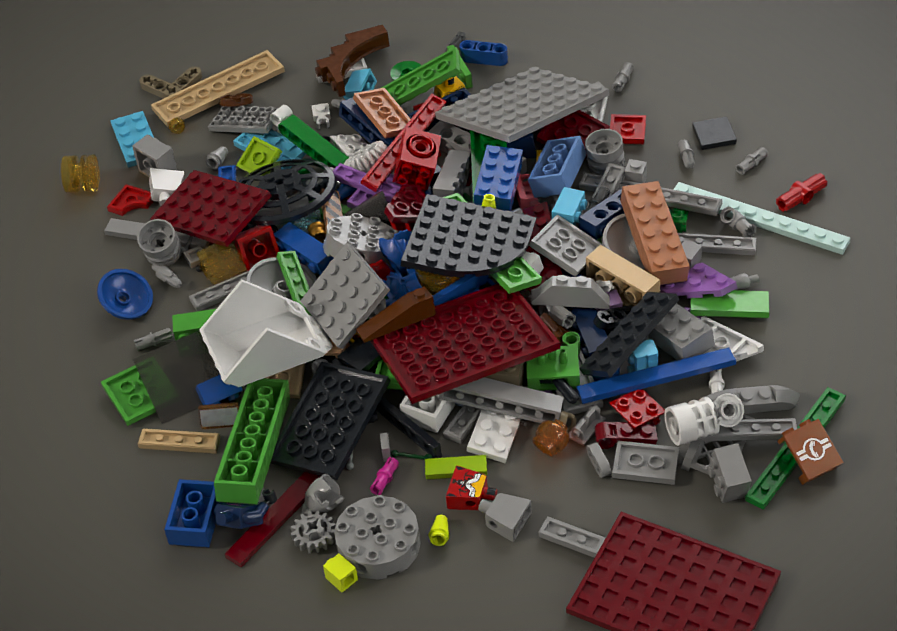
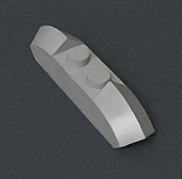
[706,385,800,415]

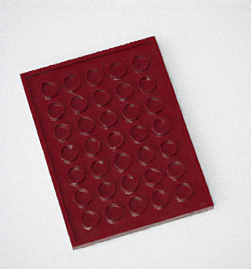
[370,283,561,404]

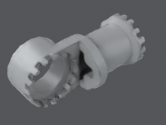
[720,207,757,237]

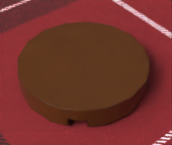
[219,93,253,106]

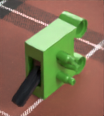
[526,332,581,404]

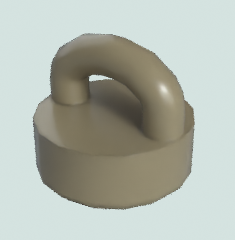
[556,411,576,432]

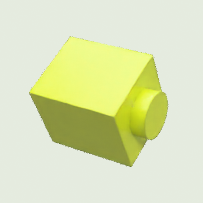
[323,553,358,593]

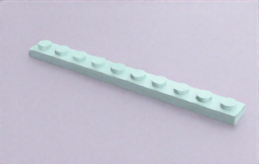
[673,182,850,255]

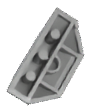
[531,275,610,309]

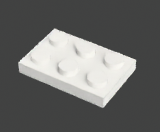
[467,409,522,463]

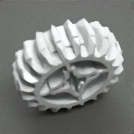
[344,141,388,173]

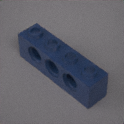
[578,185,628,240]

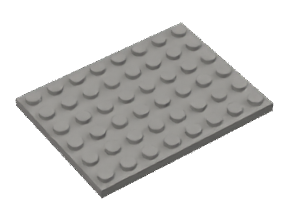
[435,67,609,143]

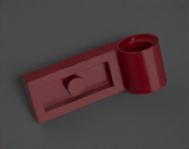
[594,422,658,449]

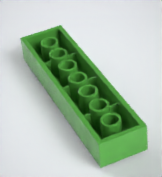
[214,378,290,504]

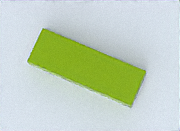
[425,455,487,479]

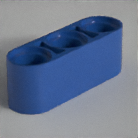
[460,40,508,66]

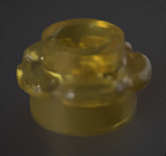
[168,117,185,134]

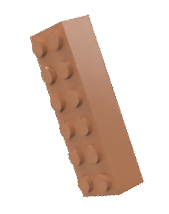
[620,181,690,285]

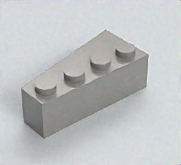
[432,149,471,197]

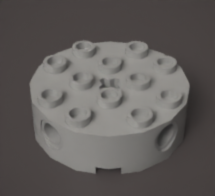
[323,213,398,267]
[334,495,421,580]

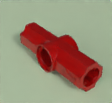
[776,173,827,212]

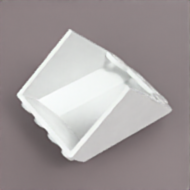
[200,279,333,387]

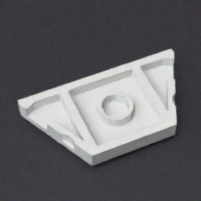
[700,316,764,362]

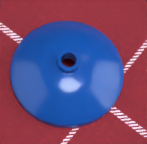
[97,269,153,320]

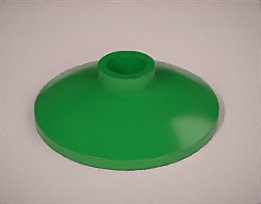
[390,61,421,80]

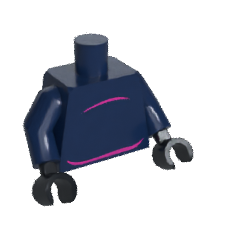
[213,488,277,529]

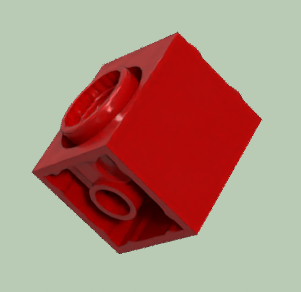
[392,127,441,190]

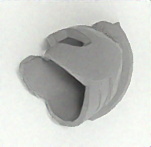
[301,474,345,516]

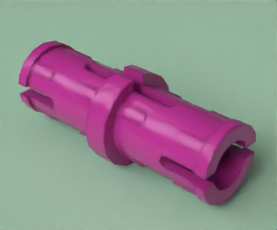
[370,457,399,495]

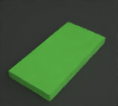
[690,290,769,318]

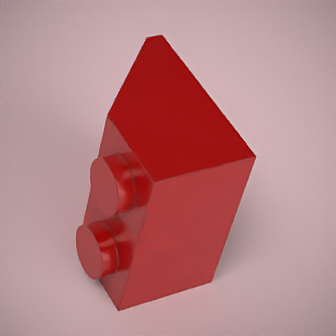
[233,225,280,271]

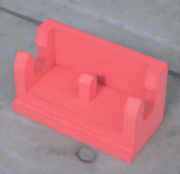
[515,174,540,209]

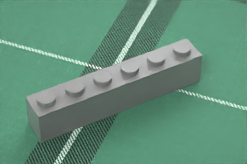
[439,377,564,427]

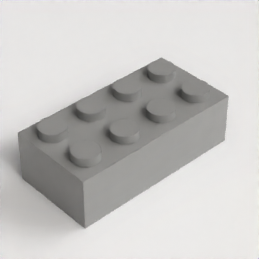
[648,303,715,360]

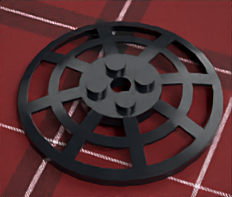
[239,158,336,226]

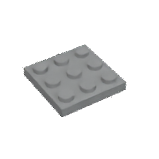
[529,214,602,277]

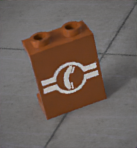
[777,419,844,485]

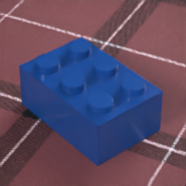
[164,479,216,547]

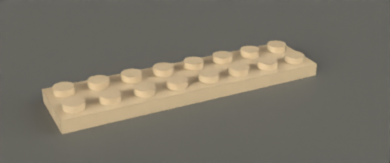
[151,50,285,127]

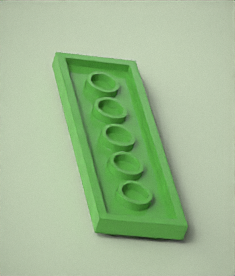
[381,47,460,105]

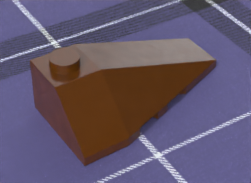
[356,286,436,343]

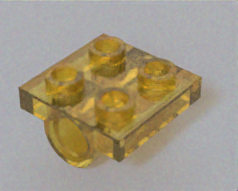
[196,241,247,286]

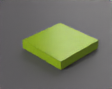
[236,136,282,176]

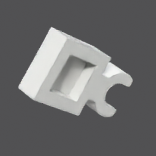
[312,103,331,129]

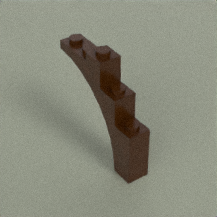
[315,24,390,97]

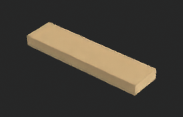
[138,429,221,454]

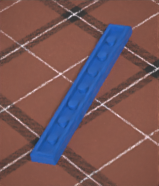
[576,347,736,404]

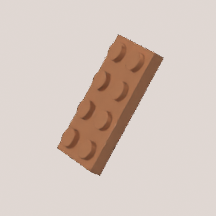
[353,88,410,138]

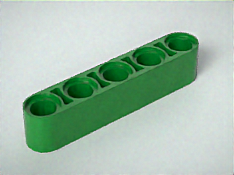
[278,115,349,168]

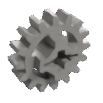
[291,511,336,553]

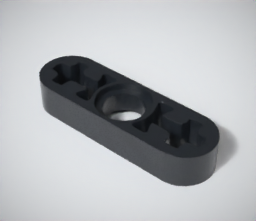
[593,305,634,330]

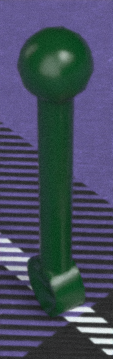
[391,449,433,460]

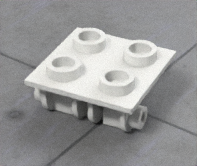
[330,134,368,157]

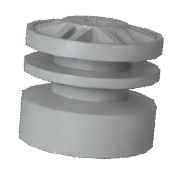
[585,129,625,176]
[137,219,182,266]

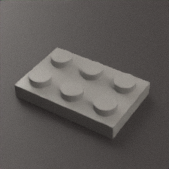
[612,441,679,485]

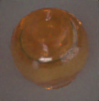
[533,419,570,457]

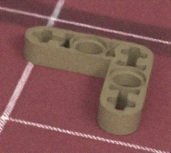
[139,67,202,99]

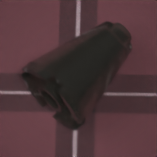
[344,191,392,226]

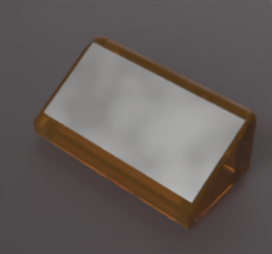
[198,402,239,429]

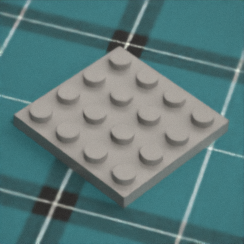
[300,242,390,349]

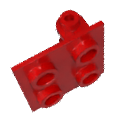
[609,389,665,429]

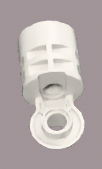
[665,393,744,446]

